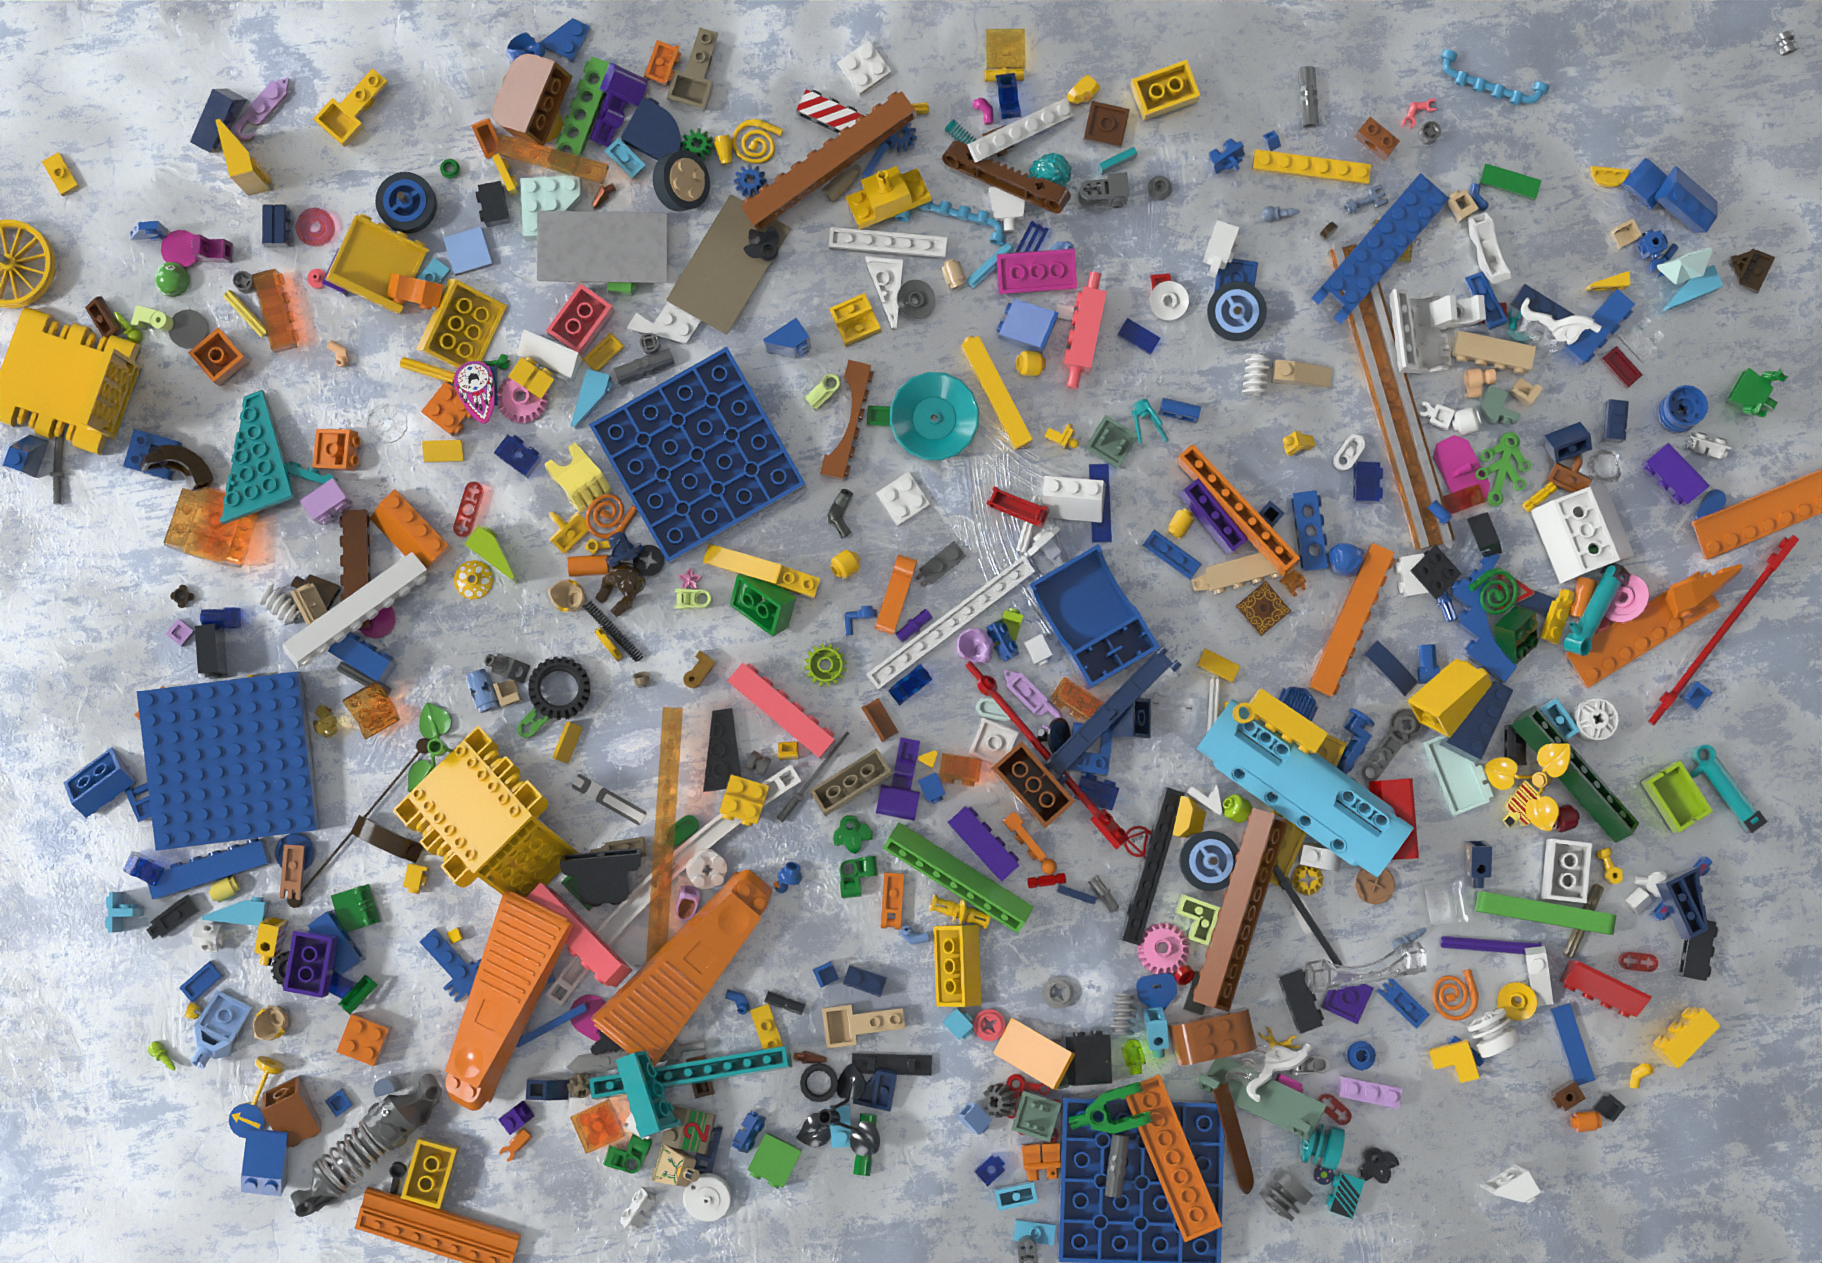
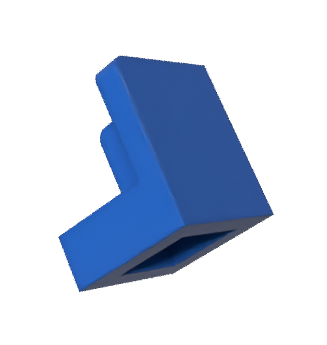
[1680,681,1713,710]
[813,961,839,988]

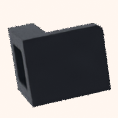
[1592,1092,1626,1122]

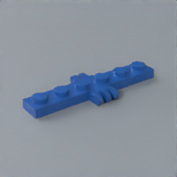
[420,928,481,1003]

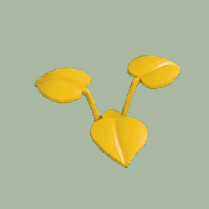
[1484,743,1571,831]

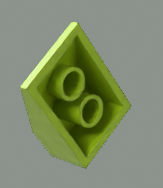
[464,525,519,583]

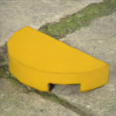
[1590,166,1630,188]
[594,627,623,662]

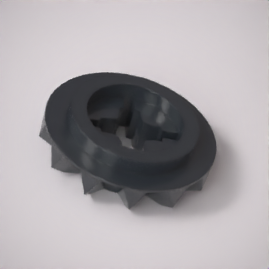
[633,545,664,576]

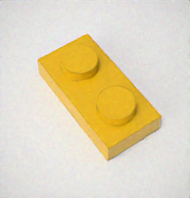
[492,154,519,196]

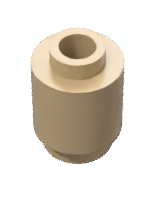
[941,259,966,289]

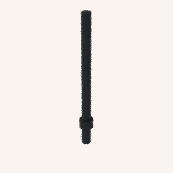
[1273,865,1342,968]

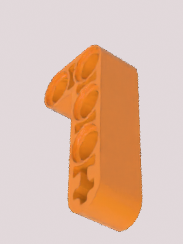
[875,554,917,635]

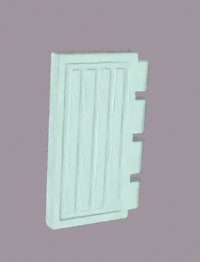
[1422,735,1495,816]

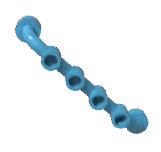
[1440,49,1550,106]
[895,198,1006,246]

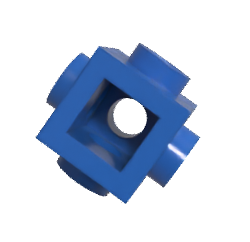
[1636,229,1668,259]

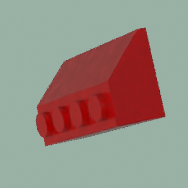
[1369,778,1419,860]
[1559,960,1652,1019]

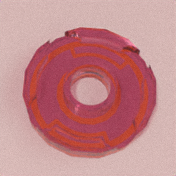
[295,207,335,247]

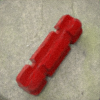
[1027,873,1066,889]

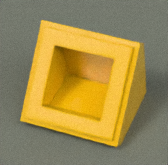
[778,742,799,760]
[918,750,938,768]

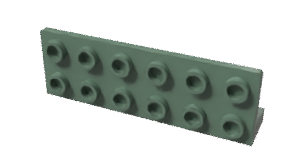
[1198,1057,1326,1141]

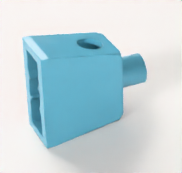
[1142,1007,1169,1058]

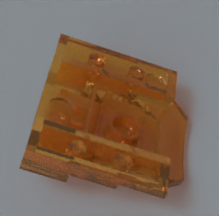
[163,487,260,568]

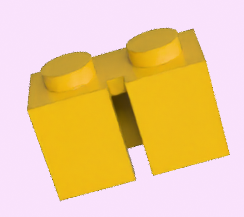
[508,356,554,399]

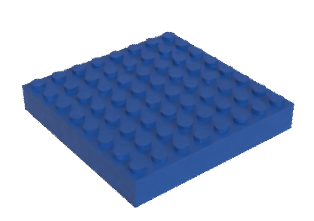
[589,347,806,563]
[136,671,320,851]
[1057,1096,1224,1263]

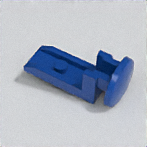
[1336,708,1375,775]

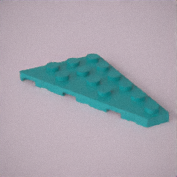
[220,390,295,525]

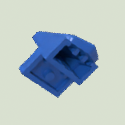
[1277,687,1318,721]

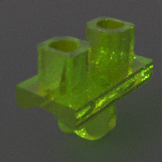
[1121,1038,1146,1075]

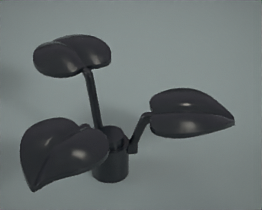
[796,1063,880,1156]

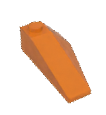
[1665,564,1743,619]

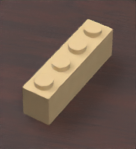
[1451,330,1536,375]

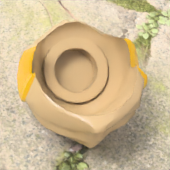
[548,579,586,612]
[253,1005,289,1040]

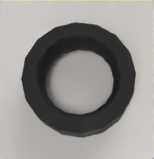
[800,1063,838,1102]

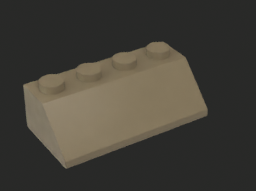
[809,748,893,817]

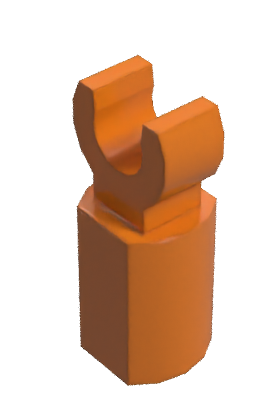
[499,1127,533,1162]

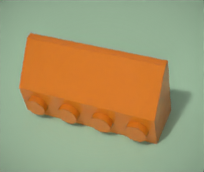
[369,489,452,572]

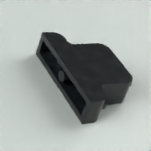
[560,848,642,907]

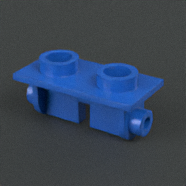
[986,619,1019,662]
[732,1110,766,1153]

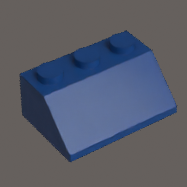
[1654,166,1718,233]
[763,318,811,359]
[63,747,135,818]

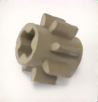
[567,1073,591,1098]

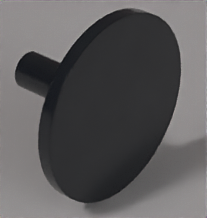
[1037,717,1071,754]

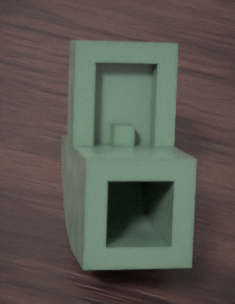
[1480,385,1521,425]

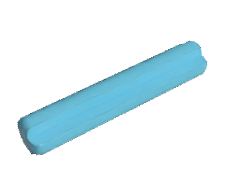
[966,242,1014,288]

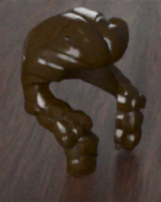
[595,562,646,617]

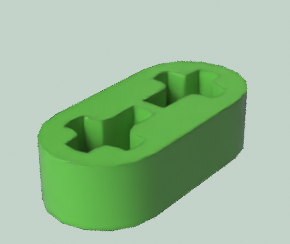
[517,708,549,738]

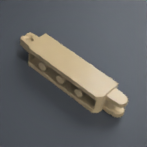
[1191,553,1300,594]

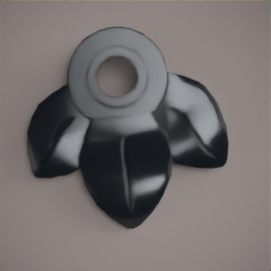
[743,225,780,262]
[1360,1147,1399,1184]

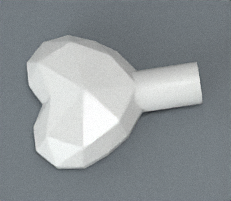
[1634,871,1668,897]

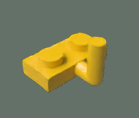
[549,511,588,554]

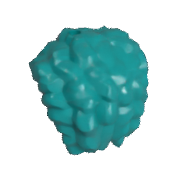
[1028,152,1072,197]

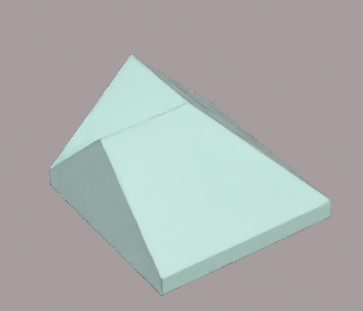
[1657,247,1712,285]

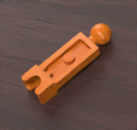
[1002,811,1057,875]

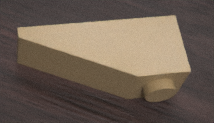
[1271,360,1332,388]

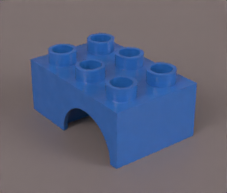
[1027,544,1160,691]

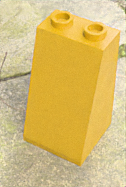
[1408,658,1492,738]

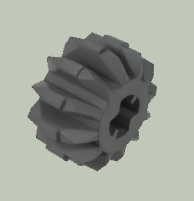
[982,1083,1017,1118]

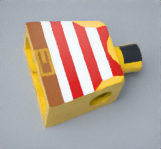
[254,916,289,966]

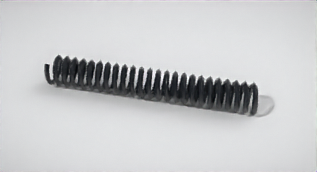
[582,601,644,662]

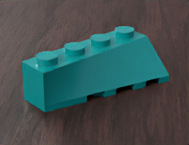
[616,1050,682,1138]

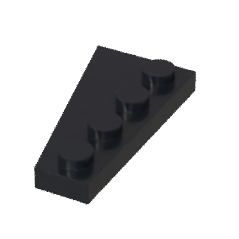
[703,708,741,792]

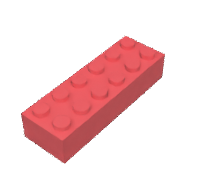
[727,662,835,759]
[526,882,633,987]

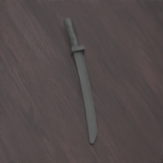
[50,427,65,505]
[777,731,849,823]

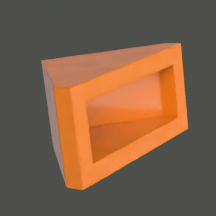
[471,118,504,159]

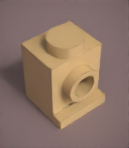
[1447,189,1479,223]

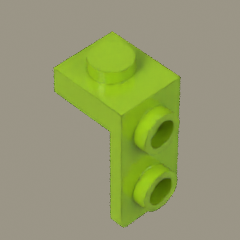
[994,608,1023,651]

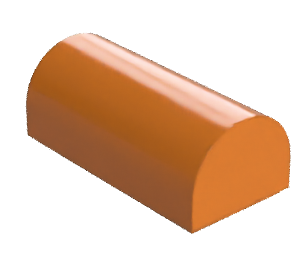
[568,554,609,577]
[1568,577,1597,619]

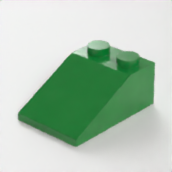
[729,573,796,637]

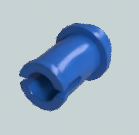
[1428,499,1453,525]

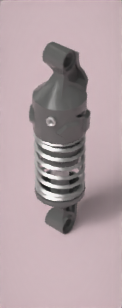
[289,1074,442,1217]

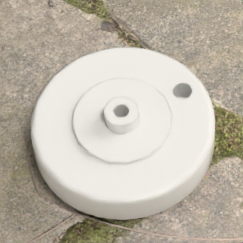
[683,1173,732,1222]

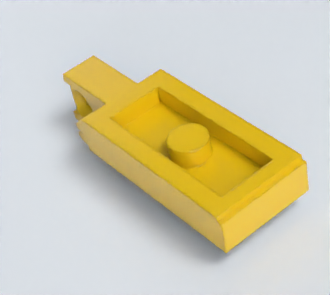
[1540,589,1575,645]

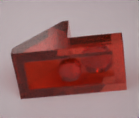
[1441,484,1485,514]

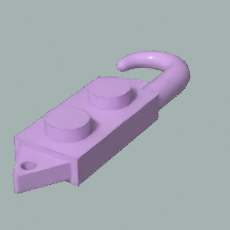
[234,77,290,141]
[1004,670,1062,731]

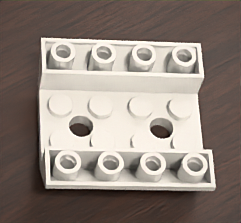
[1531,483,1635,584]

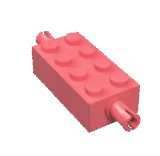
[1063,272,1107,389]

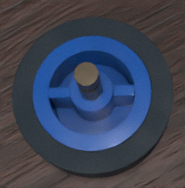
[375,172,437,234]

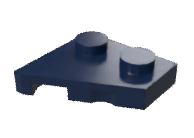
[853,1068,898,1112]

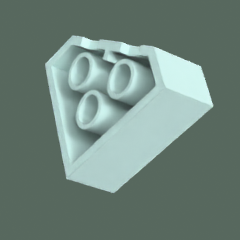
[520,175,583,241]

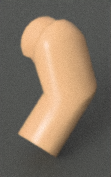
[327,340,349,367]

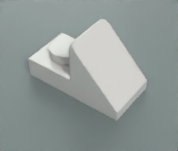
[1185,784,1222,816]

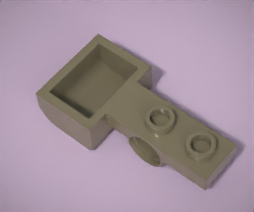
[667,27,719,111]

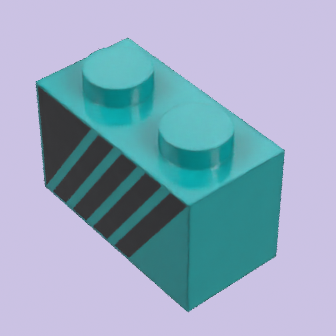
[1325,1171,1365,1219]

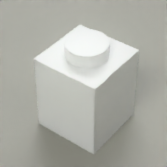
[1024,634,1052,666]

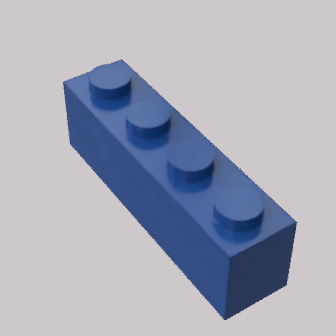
[1562,289,1635,366]

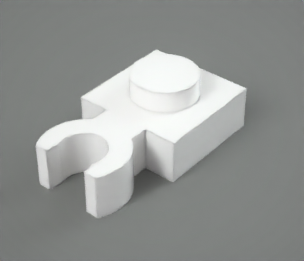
[1417,402,1455,430]

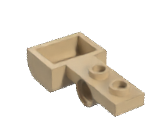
[822,1004,905,1049]

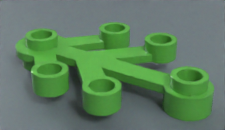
[1475,432,1531,507]

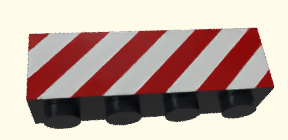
[796,89,868,134]

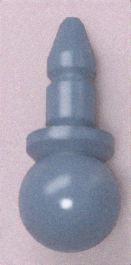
[1262,206,1300,222]
[1392,927,1427,953]

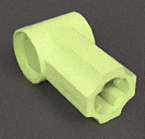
[805,374,841,410]

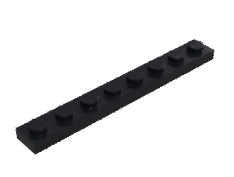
[1119,787,1185,946]

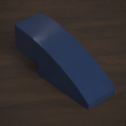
[1362,640,1418,697]

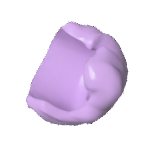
[957,628,994,663]

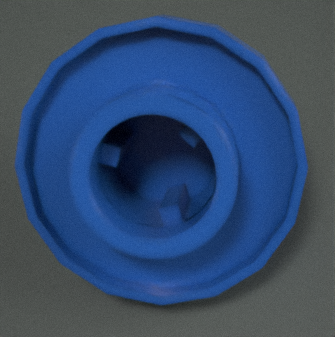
[1345,1040,1376,1071]

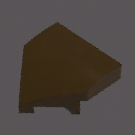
[1730,248,1775,294]

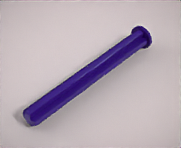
[1440,936,1542,955]

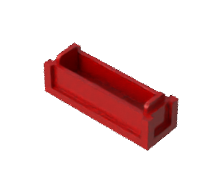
[986,486,1050,528]

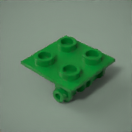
[331,884,380,932]

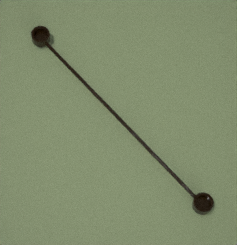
[287,738,430,908]

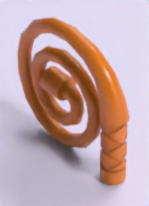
[585,493,638,539]
[1432,969,1479,1021]

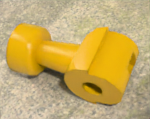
[1595,847,1623,884]

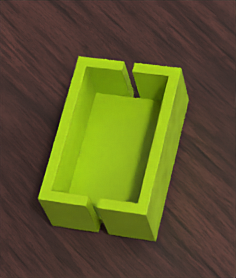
[1641,760,1713,833]

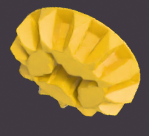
[1291,865,1323,895]

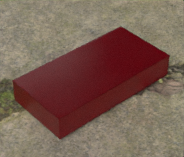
[1601,346,1643,388]

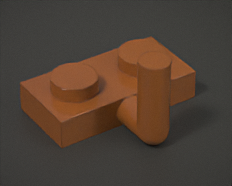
[1547,454,1592,493]

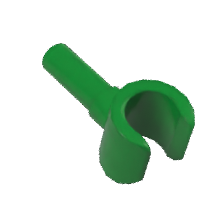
[482,354,510,370]

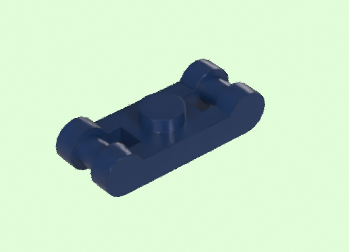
[694,1126,723,1174]

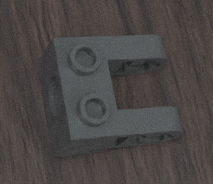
[1078,172,1129,208]

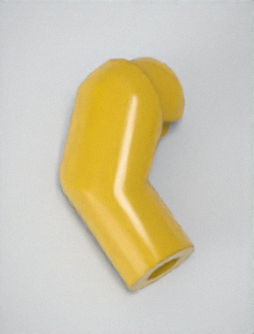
[1629,1063,1654,1089]

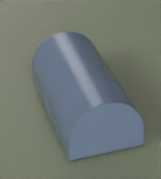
[373,1076,402,1097]

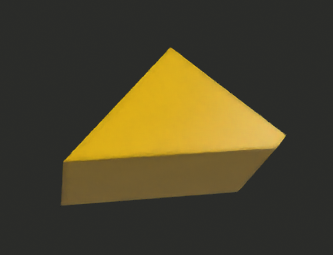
[447,927,464,944]

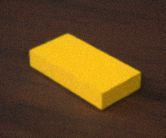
[583,332,625,372]

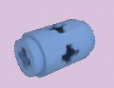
[466,669,499,713]

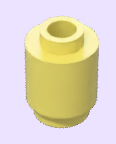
[208,876,240,903]

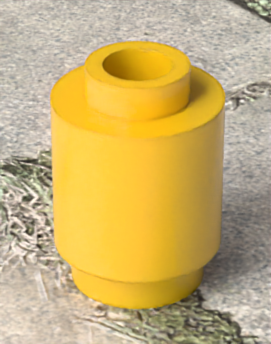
[1167,508,1195,539]

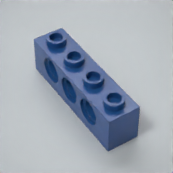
[1290,490,1330,573]

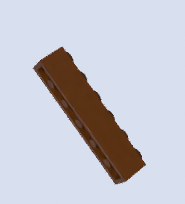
[339,509,372,630]

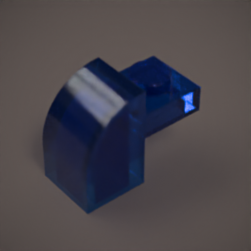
[995,73,1021,119]
[888,664,933,706]
[122,851,165,886]

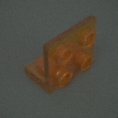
[343,681,400,739]

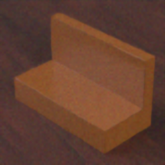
[861,698,899,742]

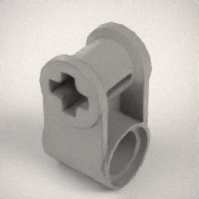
[1291,1054,1330,1075]

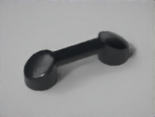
[389,1161,407,1195]

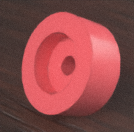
[307,269,326,289]

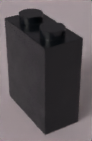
[194,624,227,679]
[1065,1030,1112,1086]

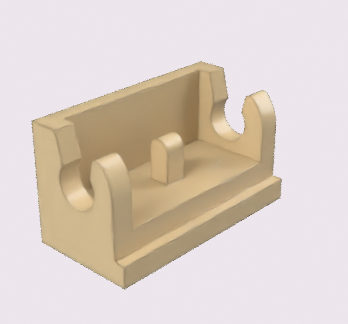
[290,583,328,626]

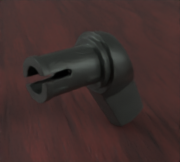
[826,489,853,539]

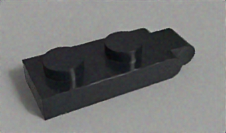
[146,895,200,940]

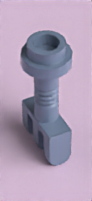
[1344,184,1388,214]

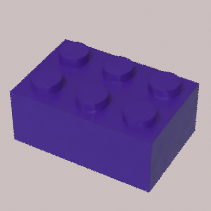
[283,929,339,998]

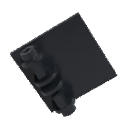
[1410,545,1462,600]

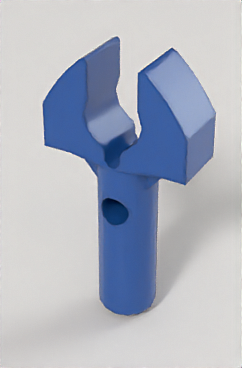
[1649,243,1679,277]

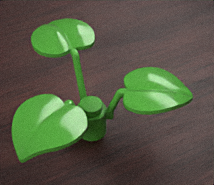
[407,702,453,792]

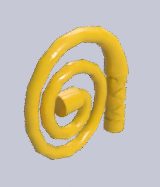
[732,119,784,164]

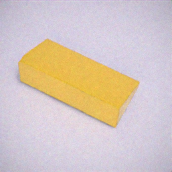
[422,440,464,462]
[1196,648,1240,683]
[552,721,583,763]

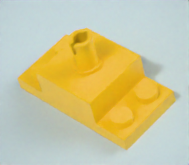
[845,166,932,230]

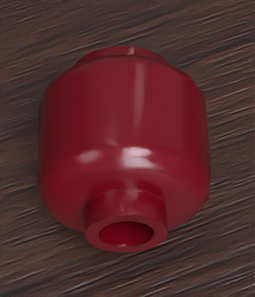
[1553,804,1580,833]

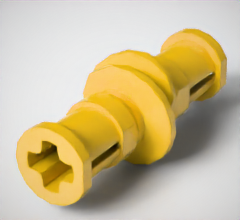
[929,894,991,929]

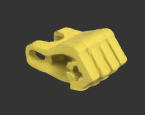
[544,443,612,512]

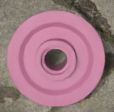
[497,377,548,423]
[1604,574,1650,623]
[1137,923,1189,974]

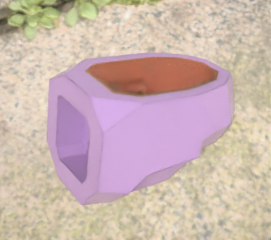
[674,885,700,921]

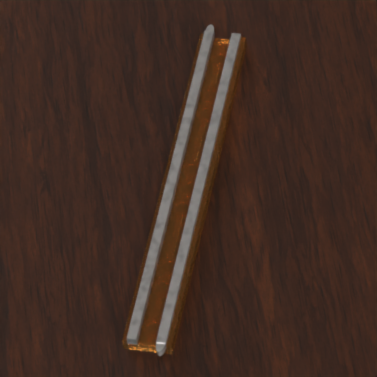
[1328,240,1455,551]

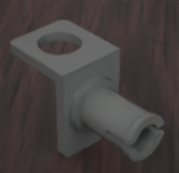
[484,653,530,683]

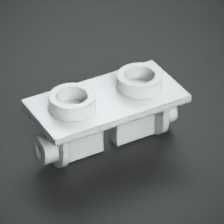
[1687,432,1731,459]
[620,1187,656,1231]

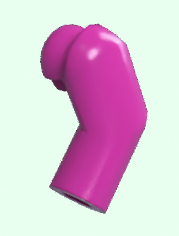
[973,97,993,125]

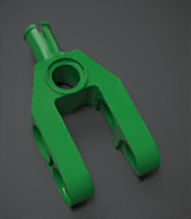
[1069,1082,1153,1134]

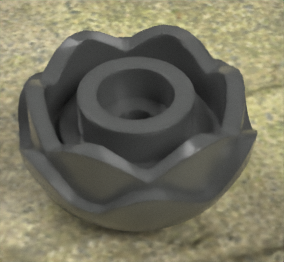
[1148,176,1172,200]

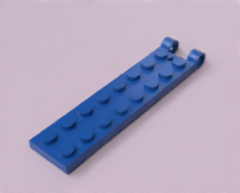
[1311,173,1450,325]

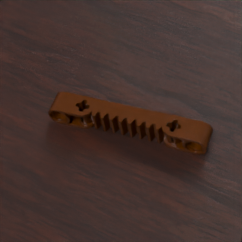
[942,141,1071,214]

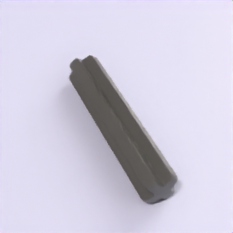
[337,662,392,697]

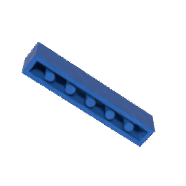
[146,838,272,900]

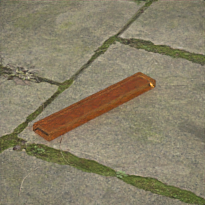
[494,134,609,184]

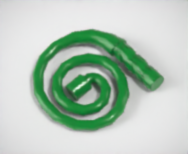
[1468,568,1518,615]

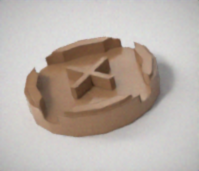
[1354,868,1395,905]

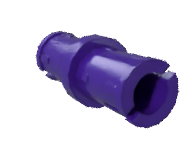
[895,608,933,643]

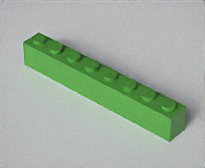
[883,822,1034,933]

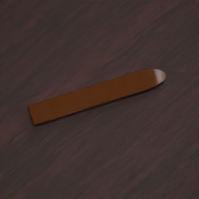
[1213,1082,1254,1195]

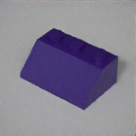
[1641,442,1710,507]

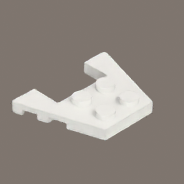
[627,264,702,345]

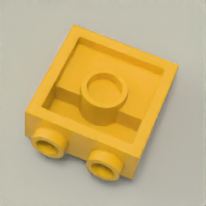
[719,775,769,827]

